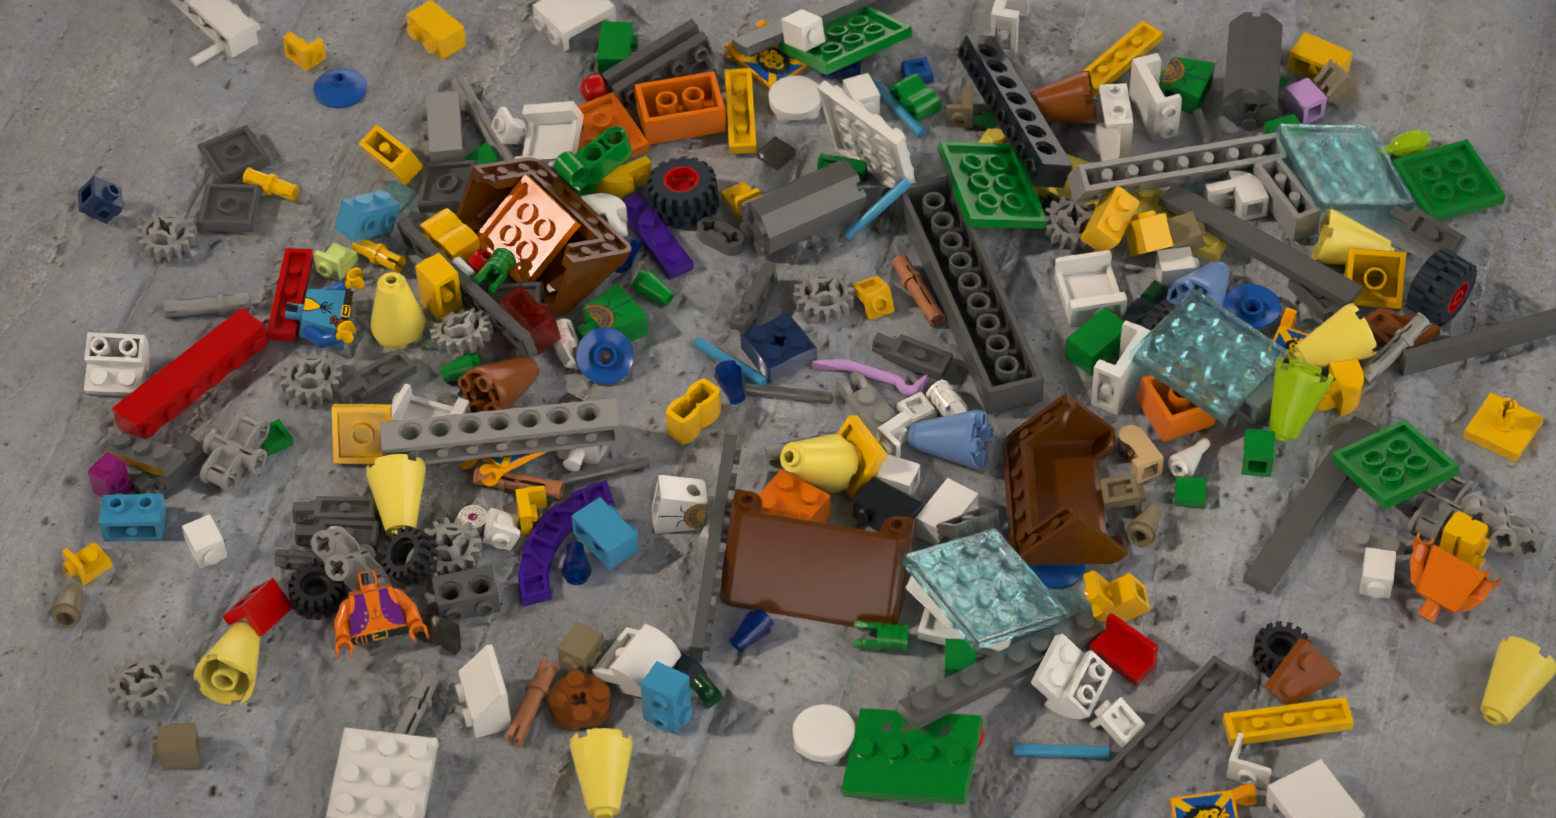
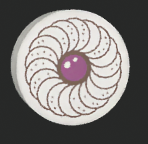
[458,505,487,534]

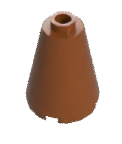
[1029,70,1097,124]

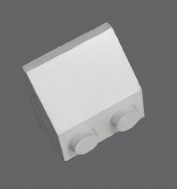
[455,644,511,738]

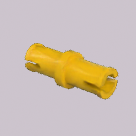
[243,167,300,202]
[352,239,406,273]

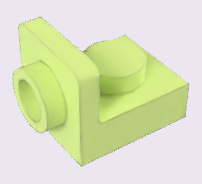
[314,243,358,281]

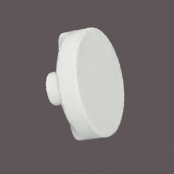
[769,75,822,122]
[793,704,855,766]

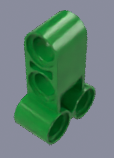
[553,126,633,197]

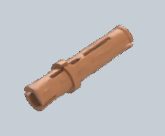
[892,254,946,327]
[473,466,564,500]
[504,659,558,746]

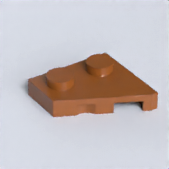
[1365,307,1441,362]
[1264,638,1342,705]

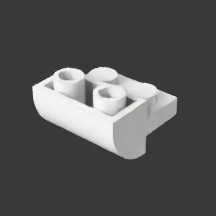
[84,332,150,396]
[592,624,681,698]
[1030,633,1113,719]

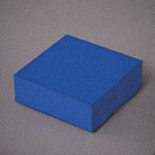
[901,57,934,84]

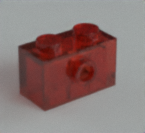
[499,285,561,355]

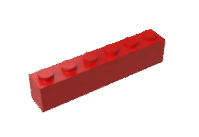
[112,308,268,439]

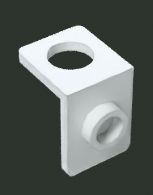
[1226,733,1272,789]

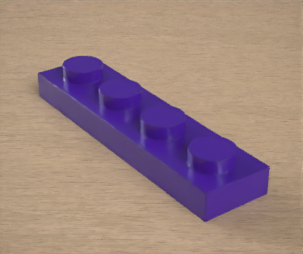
[621,191,694,280]

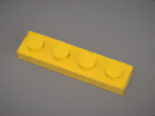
[1083,20,1164,97]
[725,68,757,155]
[1222,697,1354,746]

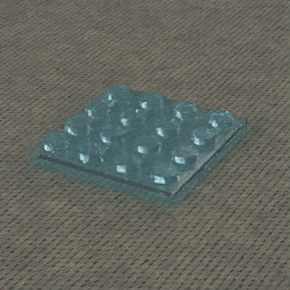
[1275,124,1416,211]
[1128,288,1289,424]
[901,528,1068,650]

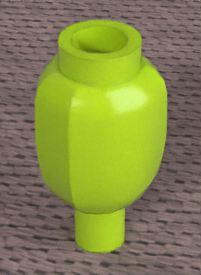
[1379,129,1431,158]

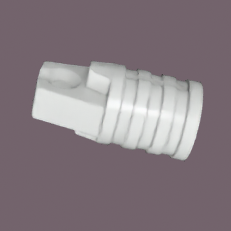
[548,319,579,370]
[926,380,968,417]

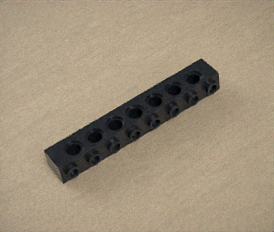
[958,34,1073,188]

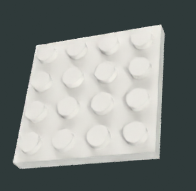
[817,80,917,188]

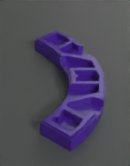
[518,480,615,607]

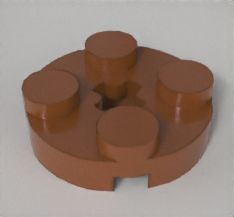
[548,670,611,731]

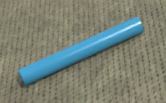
[874,81,927,138]
[843,177,912,240]
[694,337,768,385]
[1014,743,1109,759]

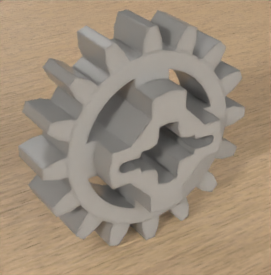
[1044,195,1096,251]
[135,209,198,262]
[793,269,855,324]
[430,308,494,356]
[280,350,344,407]
[424,518,483,576]
[107,653,177,716]

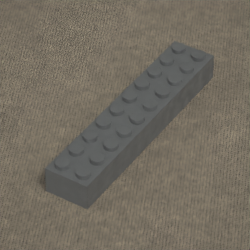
[898,176,1044,415]

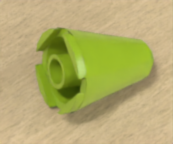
[1269,357,1334,442]

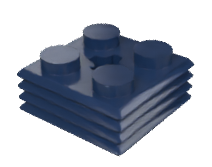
[740,313,817,383]

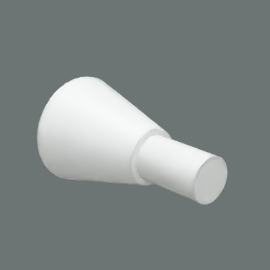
[1168,438,1211,477]

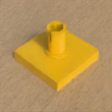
[1463,392,1544,462]
[331,404,392,464]
[837,415,888,499]

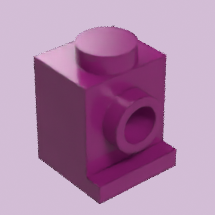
[88,452,135,498]

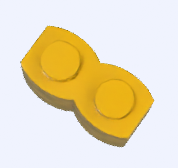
[419,208,481,262]
[666,378,721,445]

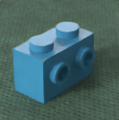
[334,190,400,242]
[99,493,167,541]
[571,497,639,570]
[641,661,693,734]

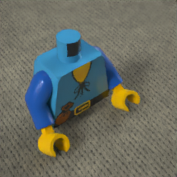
[285,267,365,350]

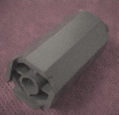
[1222,12,1283,131]
[739,160,866,257]

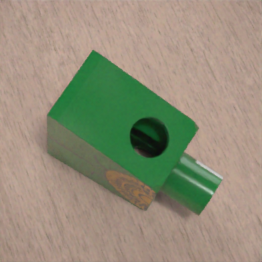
[1159,57,1215,115]
[576,283,648,342]

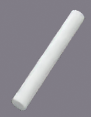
[189,21,261,67]

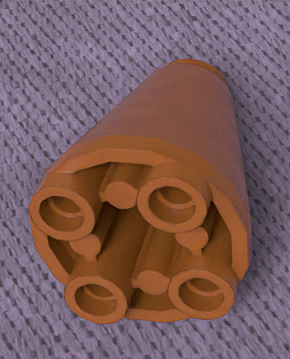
[458,356,539,413]

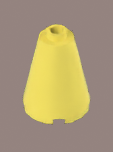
[1312,209,1395,265]
[370,272,427,349]
[1292,303,1377,369]
[780,434,858,493]
[366,454,426,537]
[193,621,261,705]
[1480,636,1556,726]
[570,728,633,818]

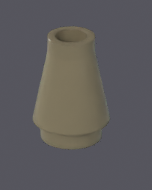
[1127,505,1162,547]
[51,583,83,628]

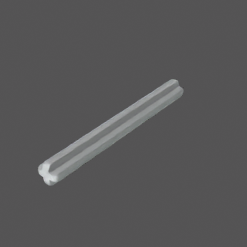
[451,75,514,161]

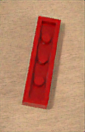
[267,248,314,342]

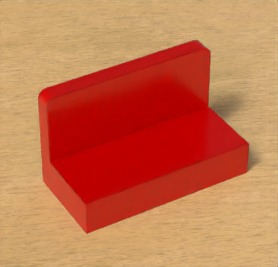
[222,578,293,637]
[1089,613,1158,686]

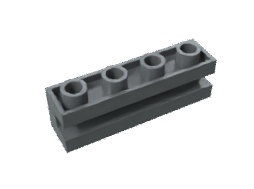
[602,19,714,108]

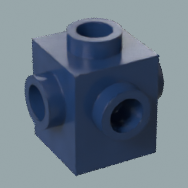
[78,176,123,224]

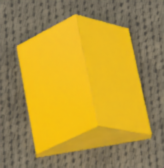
[1344,248,1407,309]

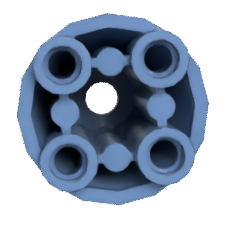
[1167,261,1230,332]
[908,410,994,469]

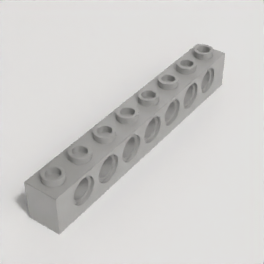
[1067,132,1287,202]
[380,398,621,464]

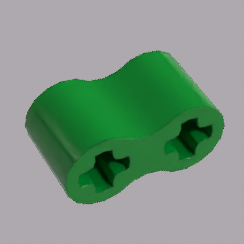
[890,73,941,122]

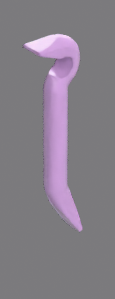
[812,359,928,396]

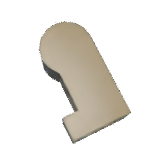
[1117,425,1164,484]

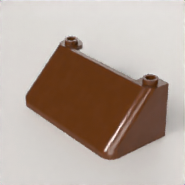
[456,157,631,318]
[1002,392,1128,565]
[720,489,915,627]

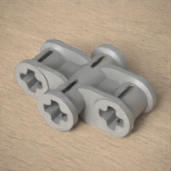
[200,411,270,493]
[1407,476,1474,545]
[1461,493,1541,559]
[311,525,391,591]

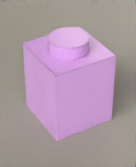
[1283,78,1327,125]

